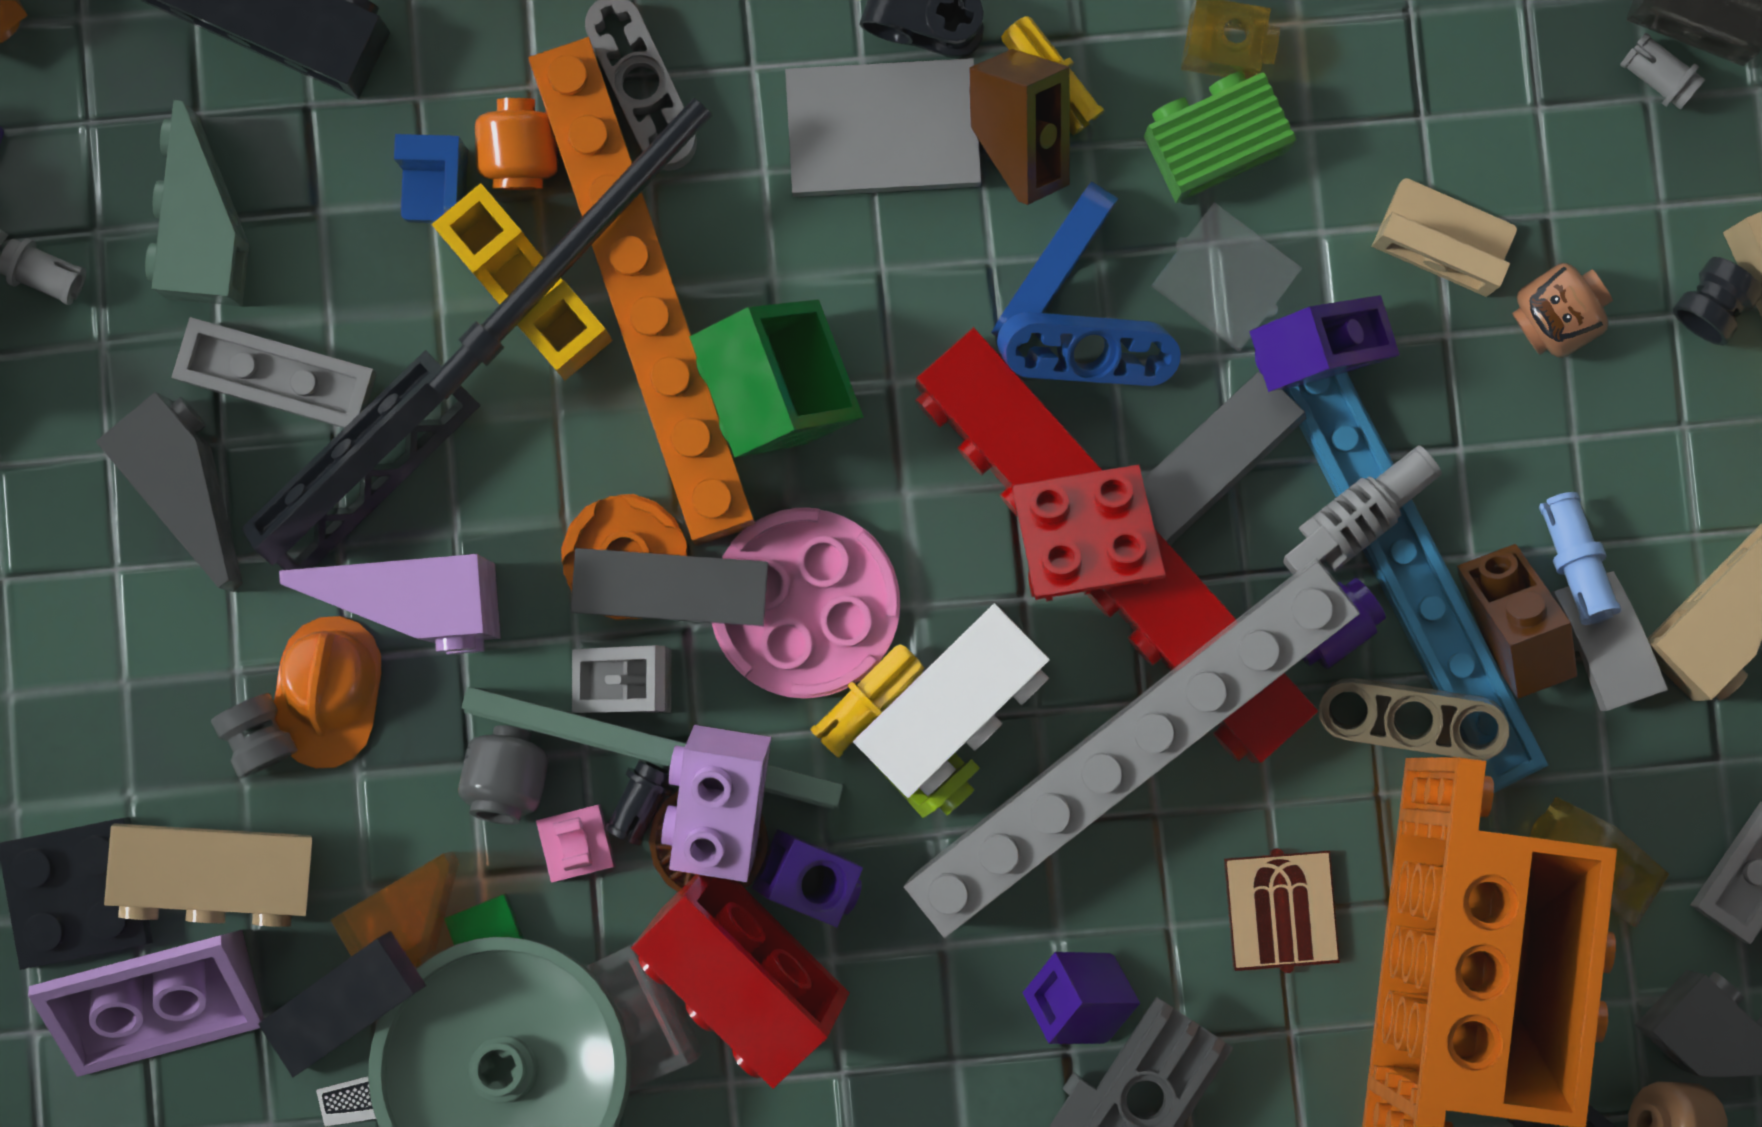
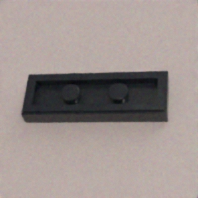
[258,930,427,1077]

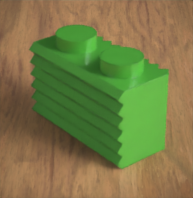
[1143,71,1296,204]

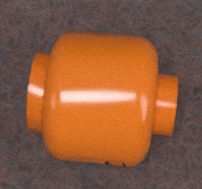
[475,98,559,190]

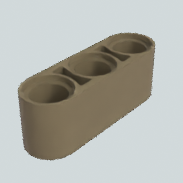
[1319,678,1509,760]

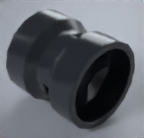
[1673,257,1762,346]

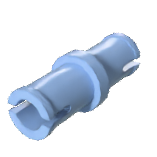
[1539,492,1622,625]

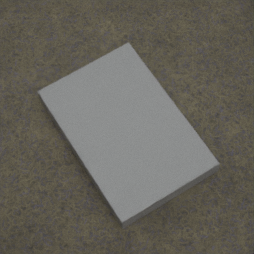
[785,58,981,197]

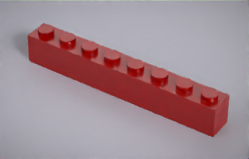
[915,327,1319,763]

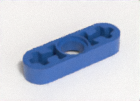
[991,181,1119,350]
[997,312,1181,386]

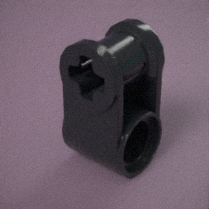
[859,0,984,59]

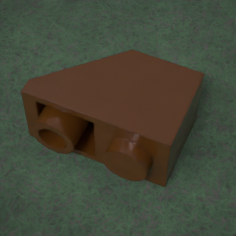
[1457,544,1577,699]

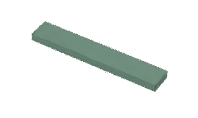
[461,687,844,809]

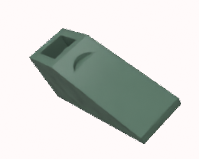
[145,100,249,307]

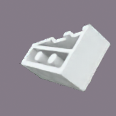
[853,603,1050,798]

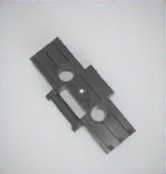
[1049,997,1233,1127]

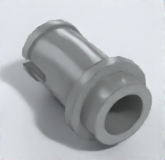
[1620,32,1706,110]
[0,238,86,305]

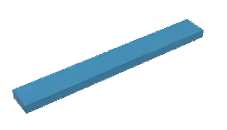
[1282,372,1548,793]

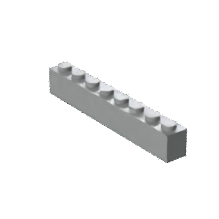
[904,557,1360,938]

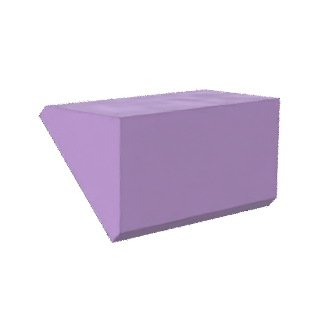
[28,930,264,1077]

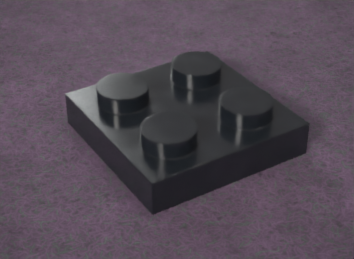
[0,817,153,970]

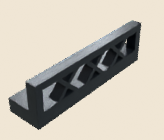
[241,350,481,570]

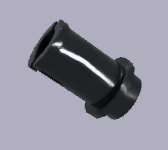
[604,759,674,846]

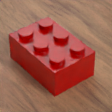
[631,874,850,1089]

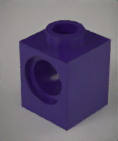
[752,829,863,927]

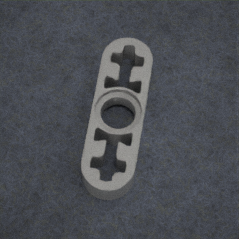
[585,0,697,171]

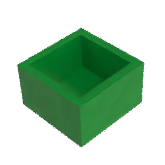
[689,299,864,458]

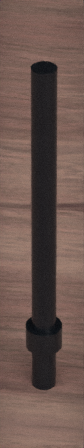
[427,98,712,400]

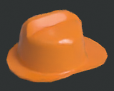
[274,616,382,769]

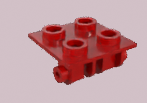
[1012,465,1165,602]

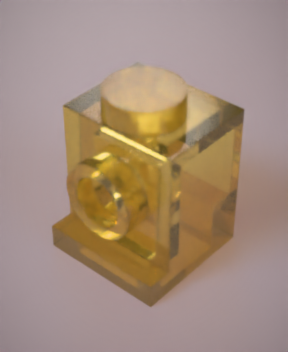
[1180,0,1280,79]

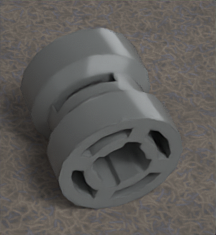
[211,693,298,779]

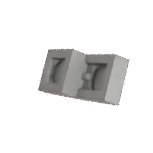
[1551,571,1668,711]

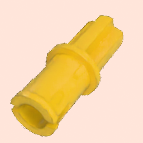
[1001,16,1105,136]
[810,644,924,758]

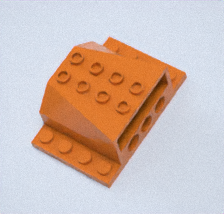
[1362,757,1617,1127]

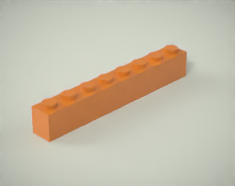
[528,37,755,546]

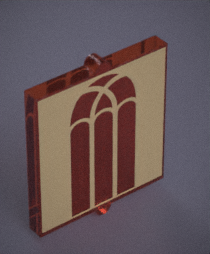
[1223,848,1340,973]

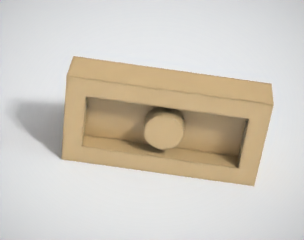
[1371,178,1517,297]

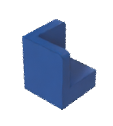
[394,134,468,223]

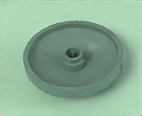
[368,937,631,1127]

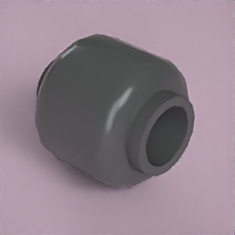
[458,725,549,825]

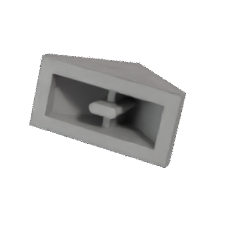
[572,645,672,713]

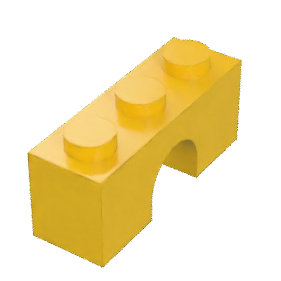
[431,183,613,381]

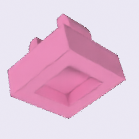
[536,804,616,883]

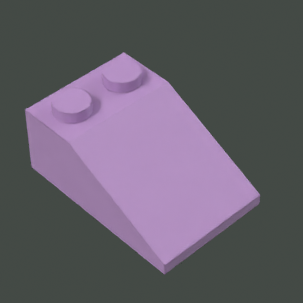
[279,554,501,655]

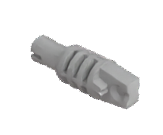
[1283,445,1442,574]

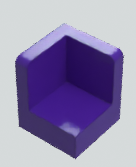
[1022,952,1140,1044]

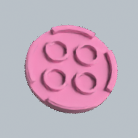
[712,508,900,699]

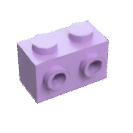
[661,725,771,882]

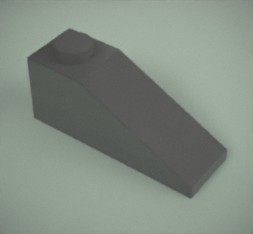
[95,392,243,592]

